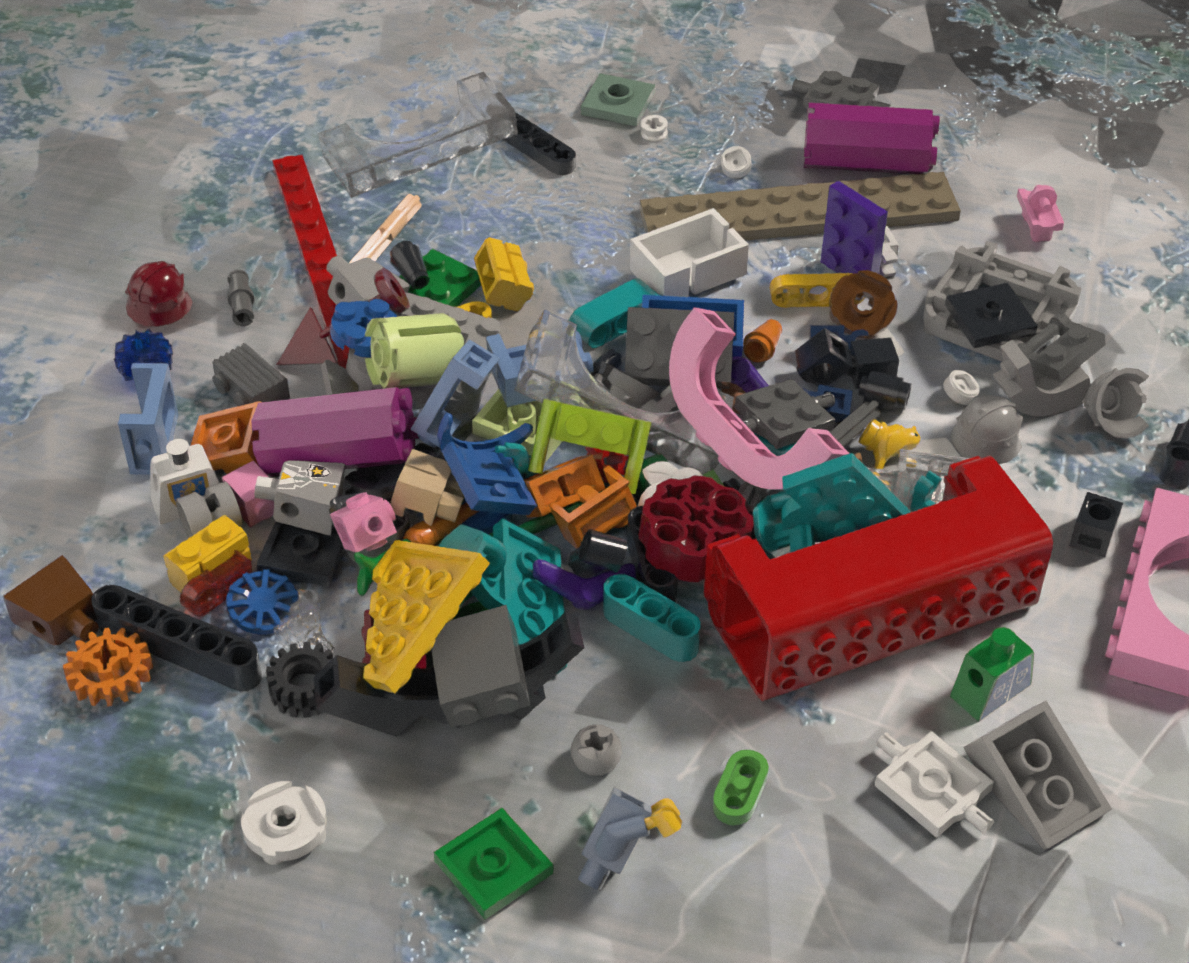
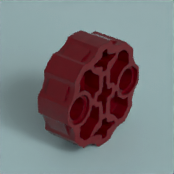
[639,475,753,583]

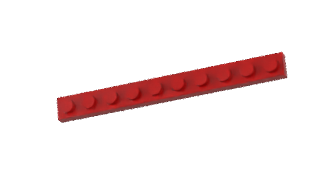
[272,154,349,369]

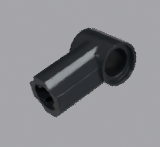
[1159,419,1189,488]
[568,529,627,579]

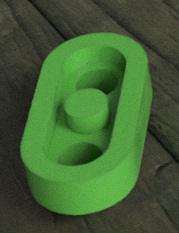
[713,749,769,825]

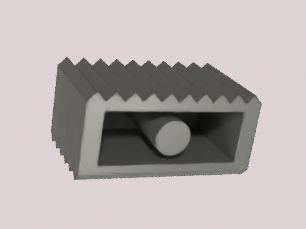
[212,343,290,406]

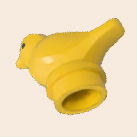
[858,418,920,476]

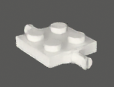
[874,731,994,838]

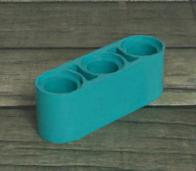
[568,278,660,349]
[603,574,701,662]

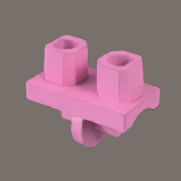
[1017,185,1064,242]

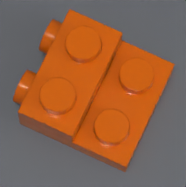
[190,401,262,474]

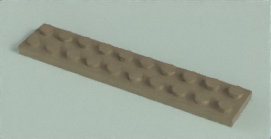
[640,172,961,241]

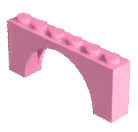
[1105,488,1189,697]

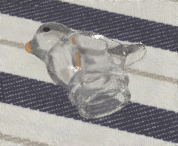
[273,589,335,652]

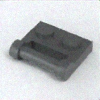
[1017,312,1106,382]

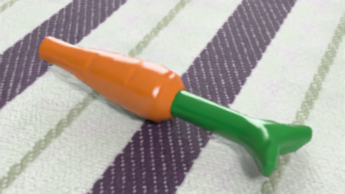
[354,502,479,596]

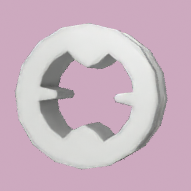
[641,115,668,142]

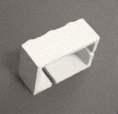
[630,208,749,297]

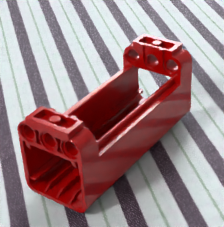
[704,455,1053,702]

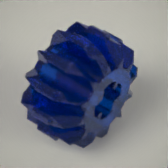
[114,328,173,381]

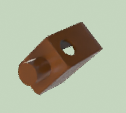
[3,555,99,646]

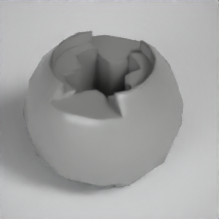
[571,724,622,776]

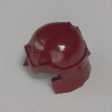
[124,261,193,327]

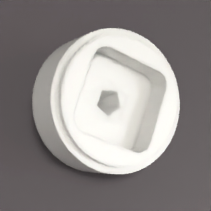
[720,146,752,179]
[943,370,979,405]

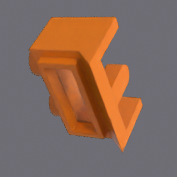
[549,466,637,549]

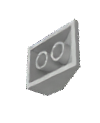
[963,700,1112,850]

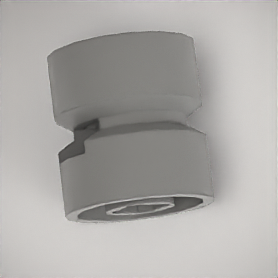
[176,481,243,538]

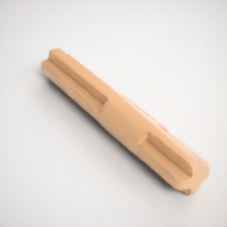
[349,194,422,263]

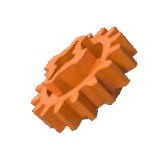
[63,628,153,707]

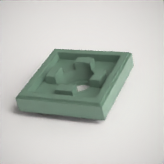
[581,73,655,126]

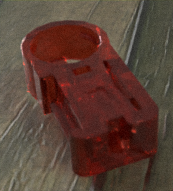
[180,550,253,617]

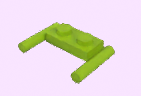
[528,399,652,494]

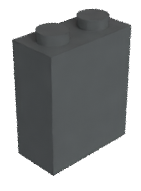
[431,605,530,727]

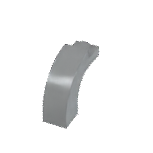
[993,339,1091,417]

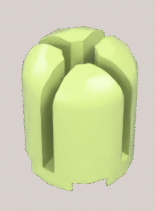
[365,313,465,389]

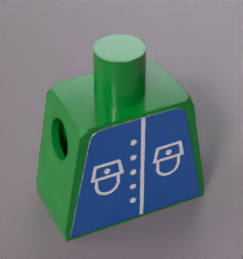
[950,627,1035,722]

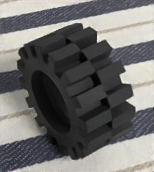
[266,642,333,718]

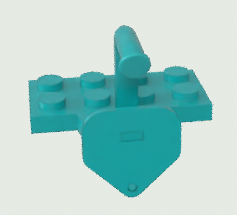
[753,453,911,559]
[438,518,567,674]

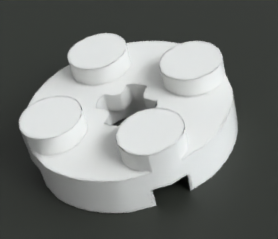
[241,781,327,865]

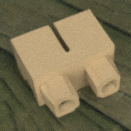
[390,449,465,526]

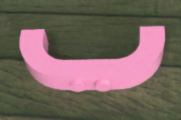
[669,307,849,490]

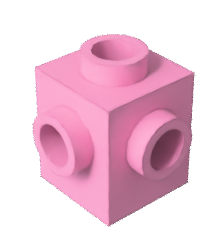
[330,492,397,552]

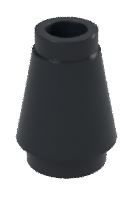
[390,241,430,290]

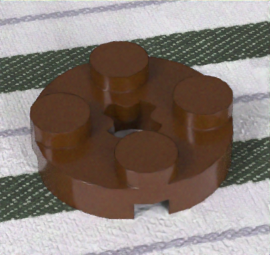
[829,270,898,339]

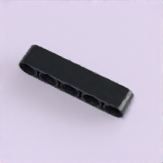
[92,585,262,691]

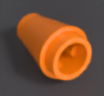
[743,319,783,362]

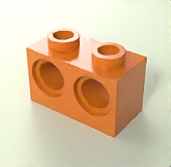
[524,455,606,518]

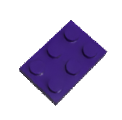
[820,181,888,274]

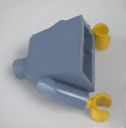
[578,787,682,891]

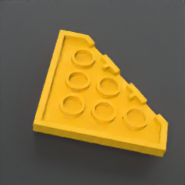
[363,540,490,693]

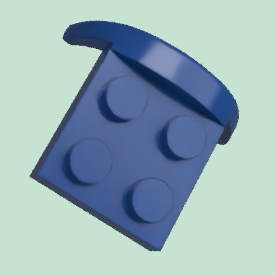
[437,413,537,515]

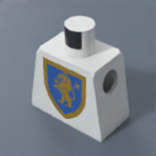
[150,439,219,525]

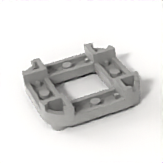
[923,241,1081,361]
[346,292,502,414]

